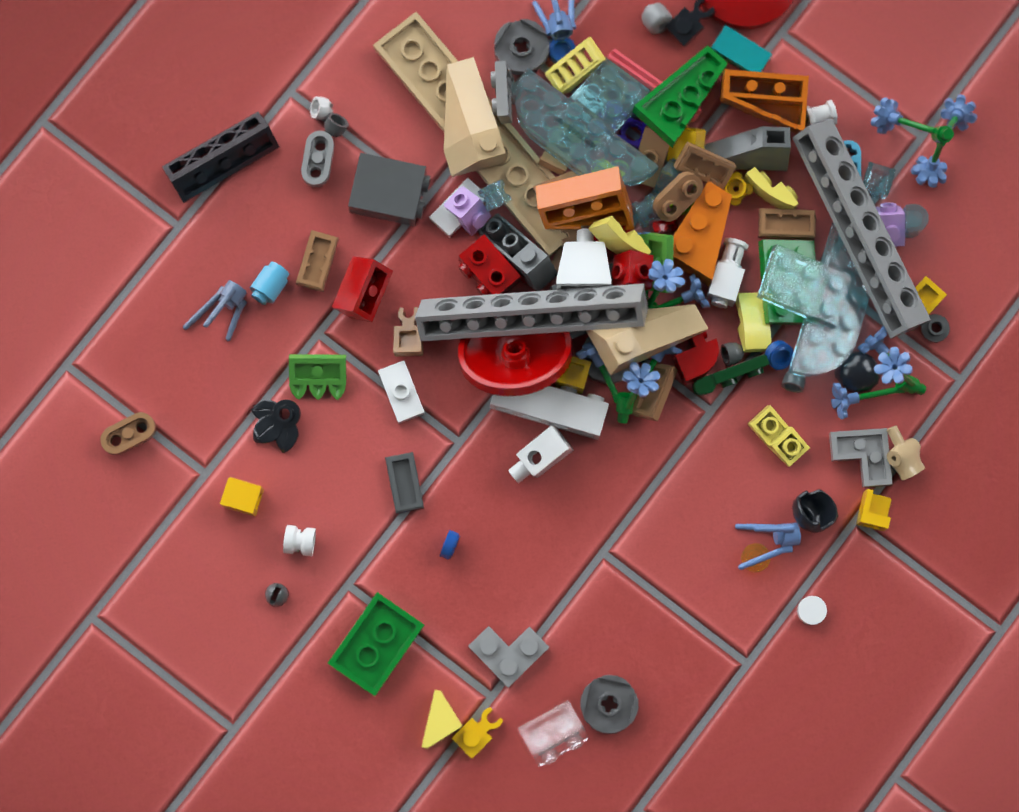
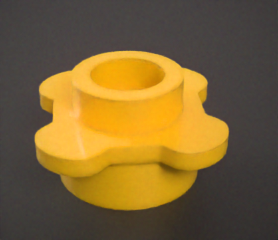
[723,172,753,206]

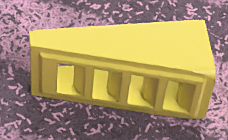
[545,37,606,95]

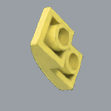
[743,167,799,209]
[589,216,651,254]
[735,292,772,352]
[748,405,810,467]

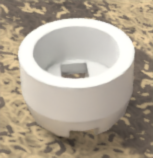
[310,96,333,120]

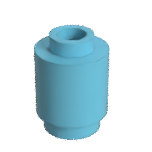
[250,261,289,305]

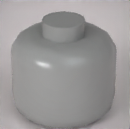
[641,3,672,34]

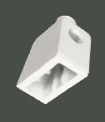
[556,228,612,290]
[508,426,574,483]

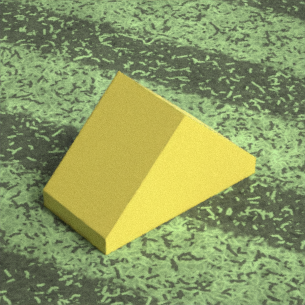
[422,690,463,748]

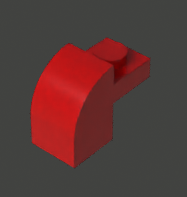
[673,331,719,386]

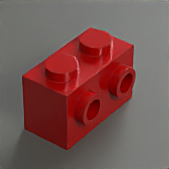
[458,234,521,295]
[332,256,393,322]

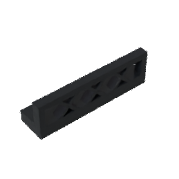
[162,112,280,203]

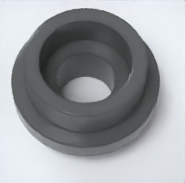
[921,314,950,343]

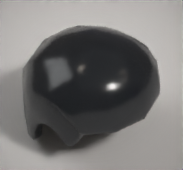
[834,351,880,394]
[792,489,838,533]

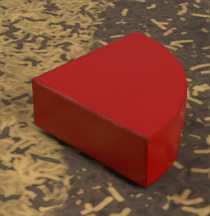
[650,220,678,234]

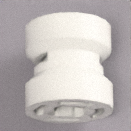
[283,525,316,557]

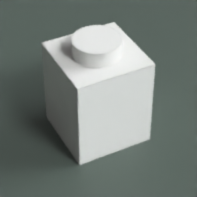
[706,261,745,308]

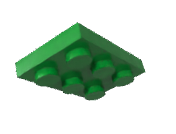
[758,240,821,325]
[328,592,425,696]

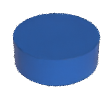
[548,38,576,64]
[765,340,794,370]
[439,530,460,560]

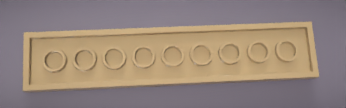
[373,12,588,257]

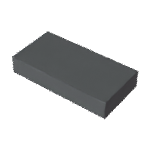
[385,452,424,514]

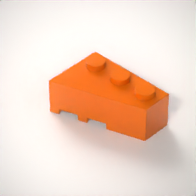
[720,69,809,134]
[536,166,635,230]
[673,181,732,287]

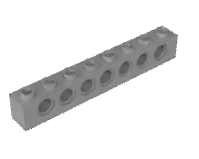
[792,119,931,339]
[415,284,648,341]

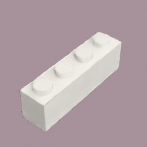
[490,386,609,440]

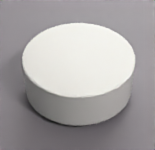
[797,596,827,625]

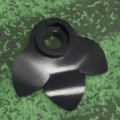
[251,399,301,453]

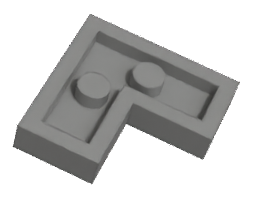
[491,61,515,124]
[829,428,892,488]
[468,626,549,688]

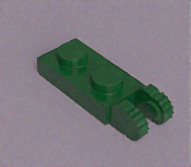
[691,354,769,396]

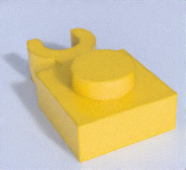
[915,276,947,315]
[452,707,503,759]

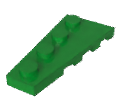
[632,45,728,148]

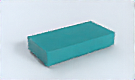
[711,25,772,72]

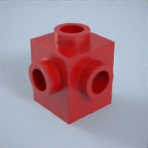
[611,250,653,291]

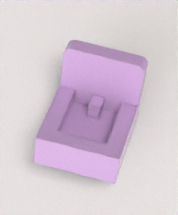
[444,186,491,236]
[876,203,905,246]

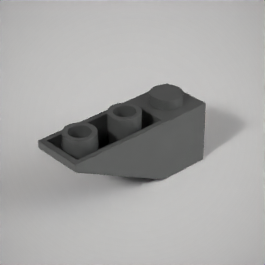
[704,126,791,171]
[477,213,558,291]

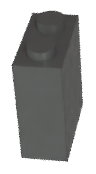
[348,153,431,226]

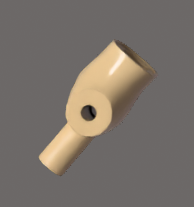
[886,425,925,481]

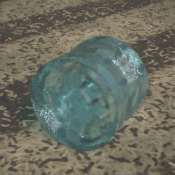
[478,180,512,212]
[631,193,660,228]

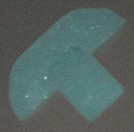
[515,58,659,187]
[757,222,870,377]

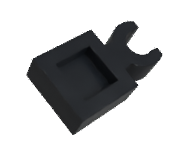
[665,0,715,47]

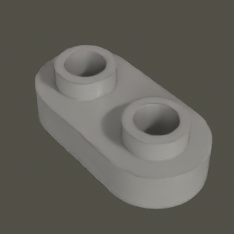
[301,131,334,187]

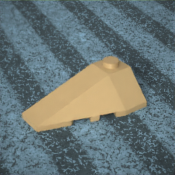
[444,57,506,177]
[586,304,708,375]

